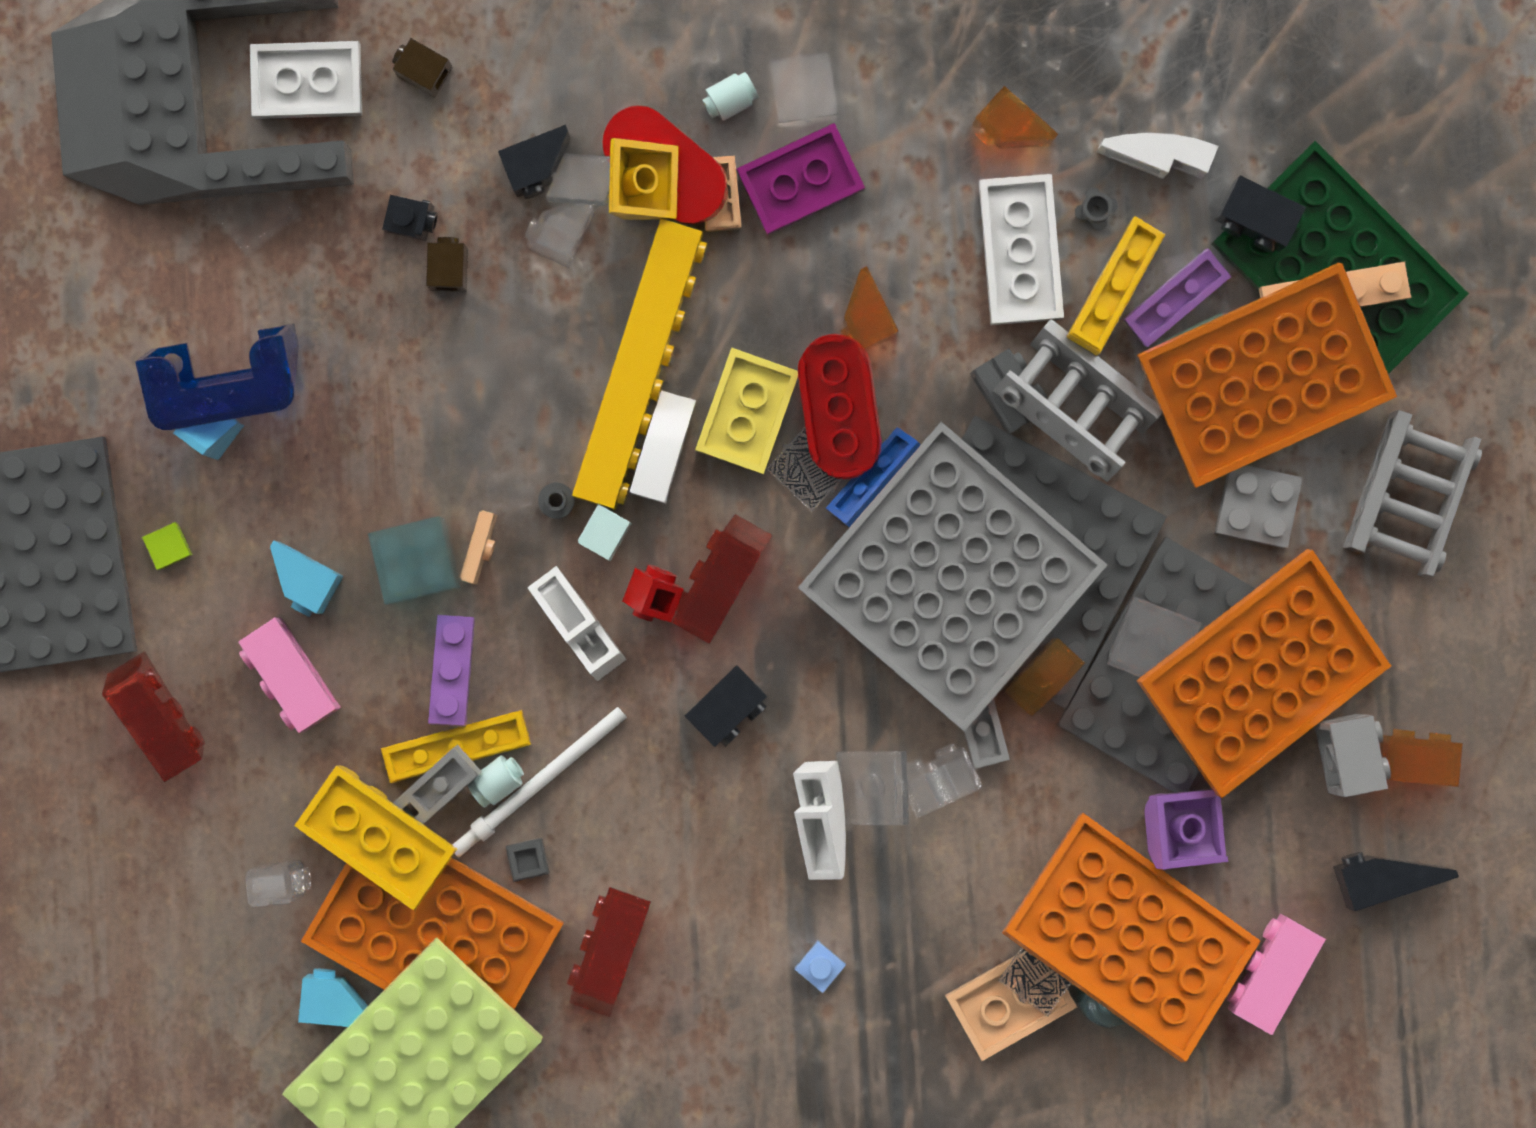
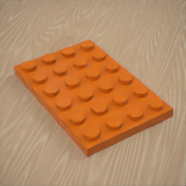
[1137,263,1397,488]
[1136,549,1391,798]
[1002,813,1260,1063]
[301,858,565,1010]

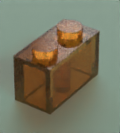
[1380,729,1463,787]

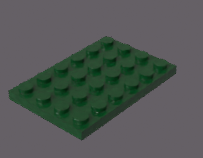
[1211,140,1469,374]

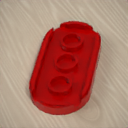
[602,105,728,224]
[798,334,882,479]

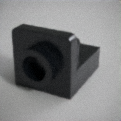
[382,194,438,241]

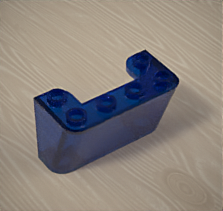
[135,323,299,430]

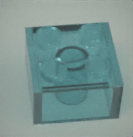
[368,516,461,605]

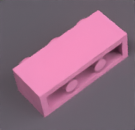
[238,617,341,733]
[1227,914,1326,1035]

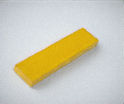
[1066,216,1166,356]
[381,710,532,783]

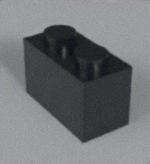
[1215,175,1306,253]
[684,665,767,747]

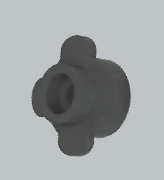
[1075,187,1118,230]

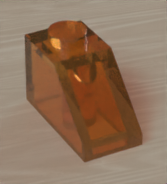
[972,86,1058,149]
[840,266,899,351]
[1004,638,1085,716]

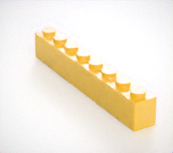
[572,218,707,510]

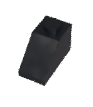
[498,124,571,199]

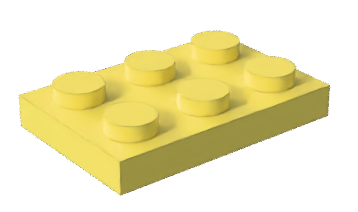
[695,347,798,475]

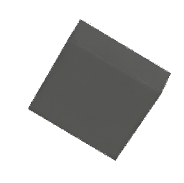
[505,838,550,882]

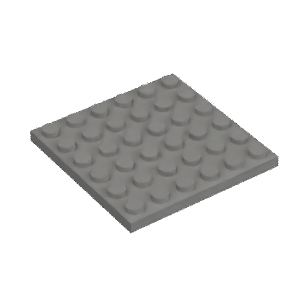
[798,422,1107,732]

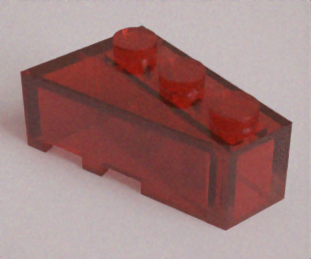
[672,514,773,644]

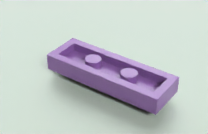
[1122,249,1231,347]
[428,615,475,727]

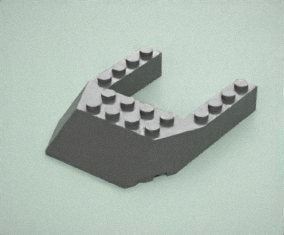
[51,0,354,205]

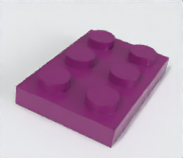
[736,123,865,236]

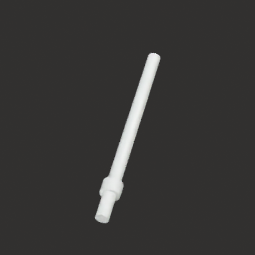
[452,707,627,857]

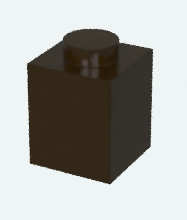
[392,38,453,98]
[426,237,468,292]

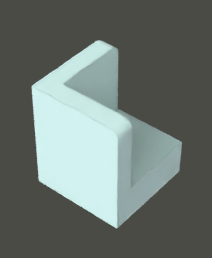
[578,504,632,561]

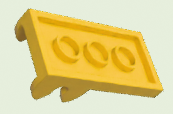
[294,765,457,910]

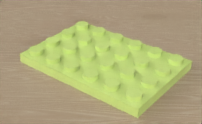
[282,937,543,1128]

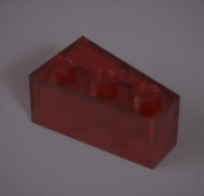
[102,651,205,782]
[567,887,651,1017]

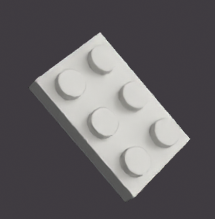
[250,41,362,119]

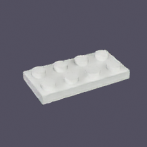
[978,174,1064,325]

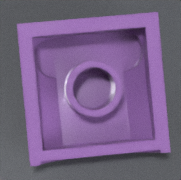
[1145,789,1228,870]

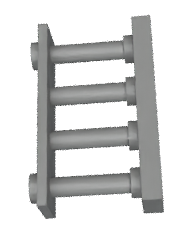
[993,319,1162,482]
[1343,410,1482,577]

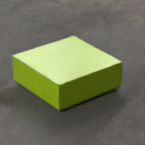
[142,522,192,570]

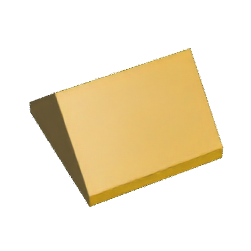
[609,138,678,220]

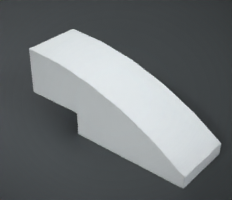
[1097,133,1218,179]
[630,391,696,504]
[527,566,627,681]
[793,761,846,880]

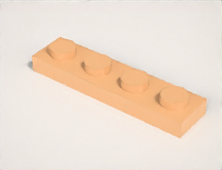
[1259,262,1411,307]

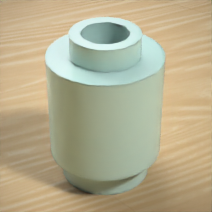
[702,72,759,122]
[468,755,524,808]

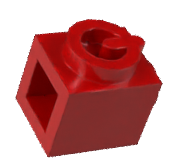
[622,565,684,623]

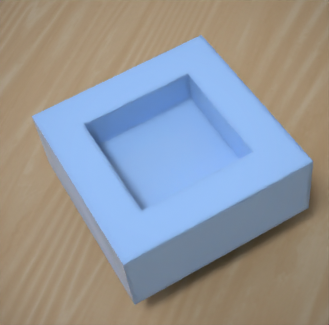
[795,940,846,993]

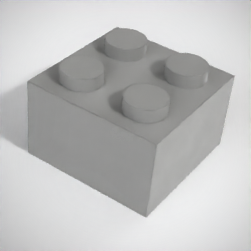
[1315,714,1391,797]

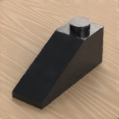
[1333,852,1459,911]

